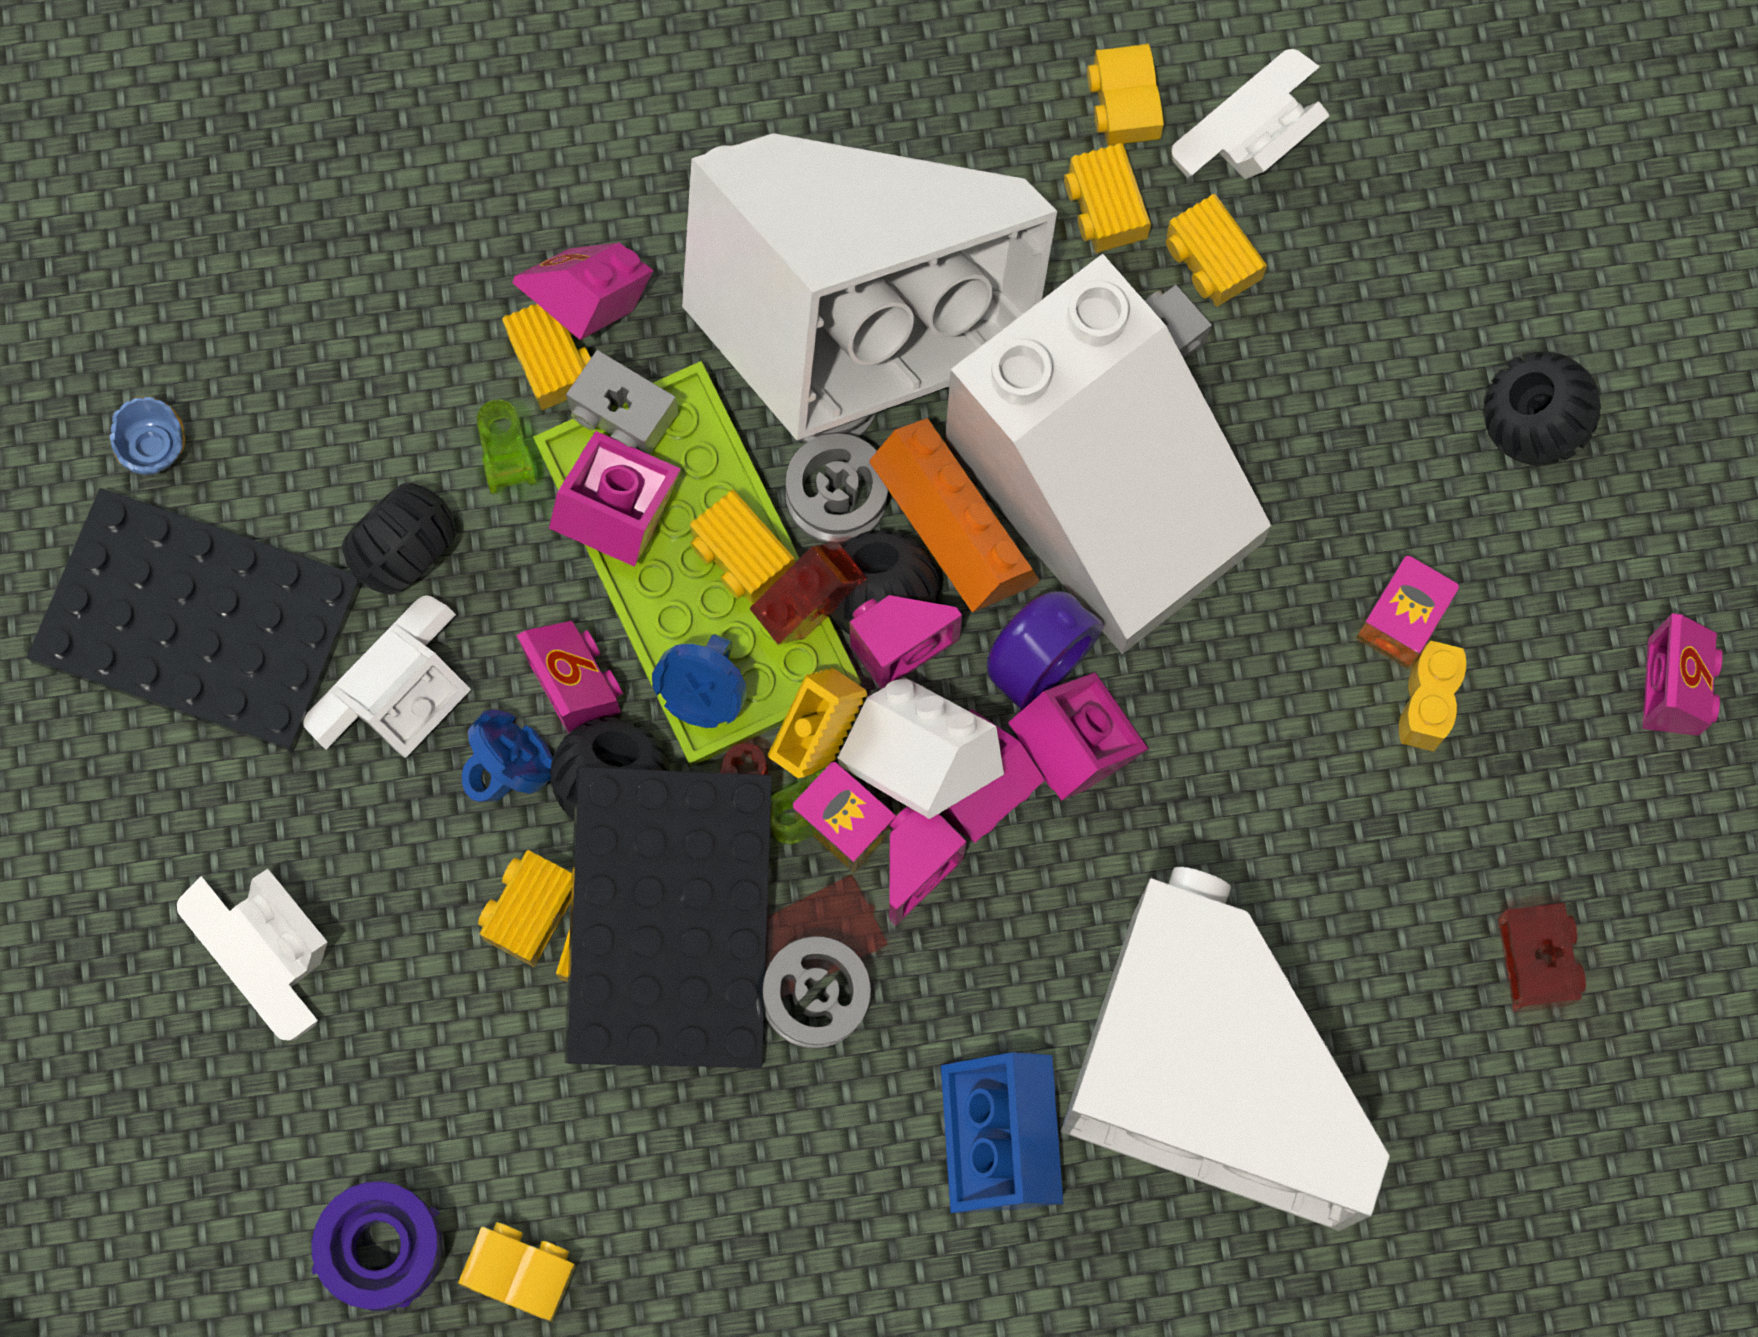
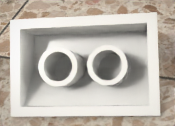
[838,677,1004,819]

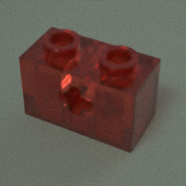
[749,542,867,645]
[1498,903,1586,1013]

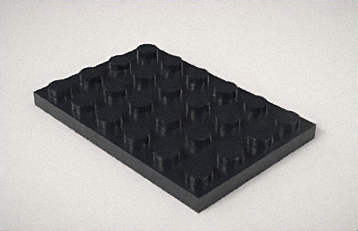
[26,488,362,752]
[565,767,772,1068]

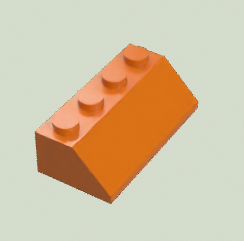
[869,418,1040,613]

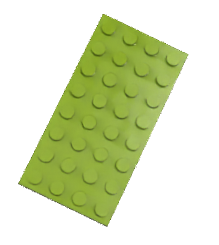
[533,361,862,768]

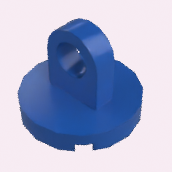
[652,634,747,728]
[461,709,553,802]

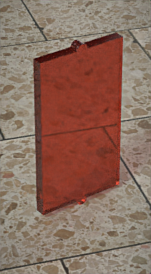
[765,875,887,999]

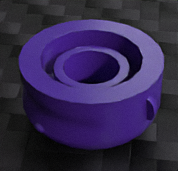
[986,591,1104,710]
[312,1182,443,1311]

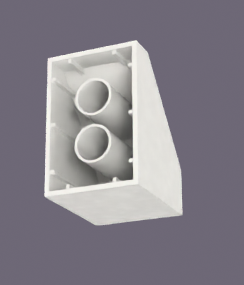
[682,133,1057,440]
[945,254,1272,654]
[1060,867,1390,1231]

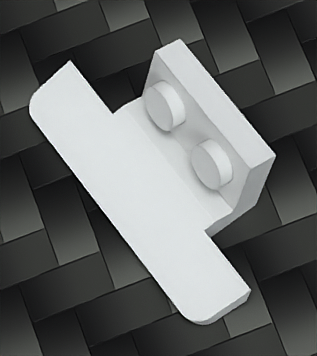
[1172,49,1330,179]
[303,596,471,758]
[177,869,327,1041]

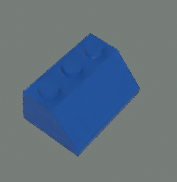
[941,1052,1063,1213]

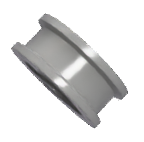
[786,433,888,544]
[763,937,871,1049]

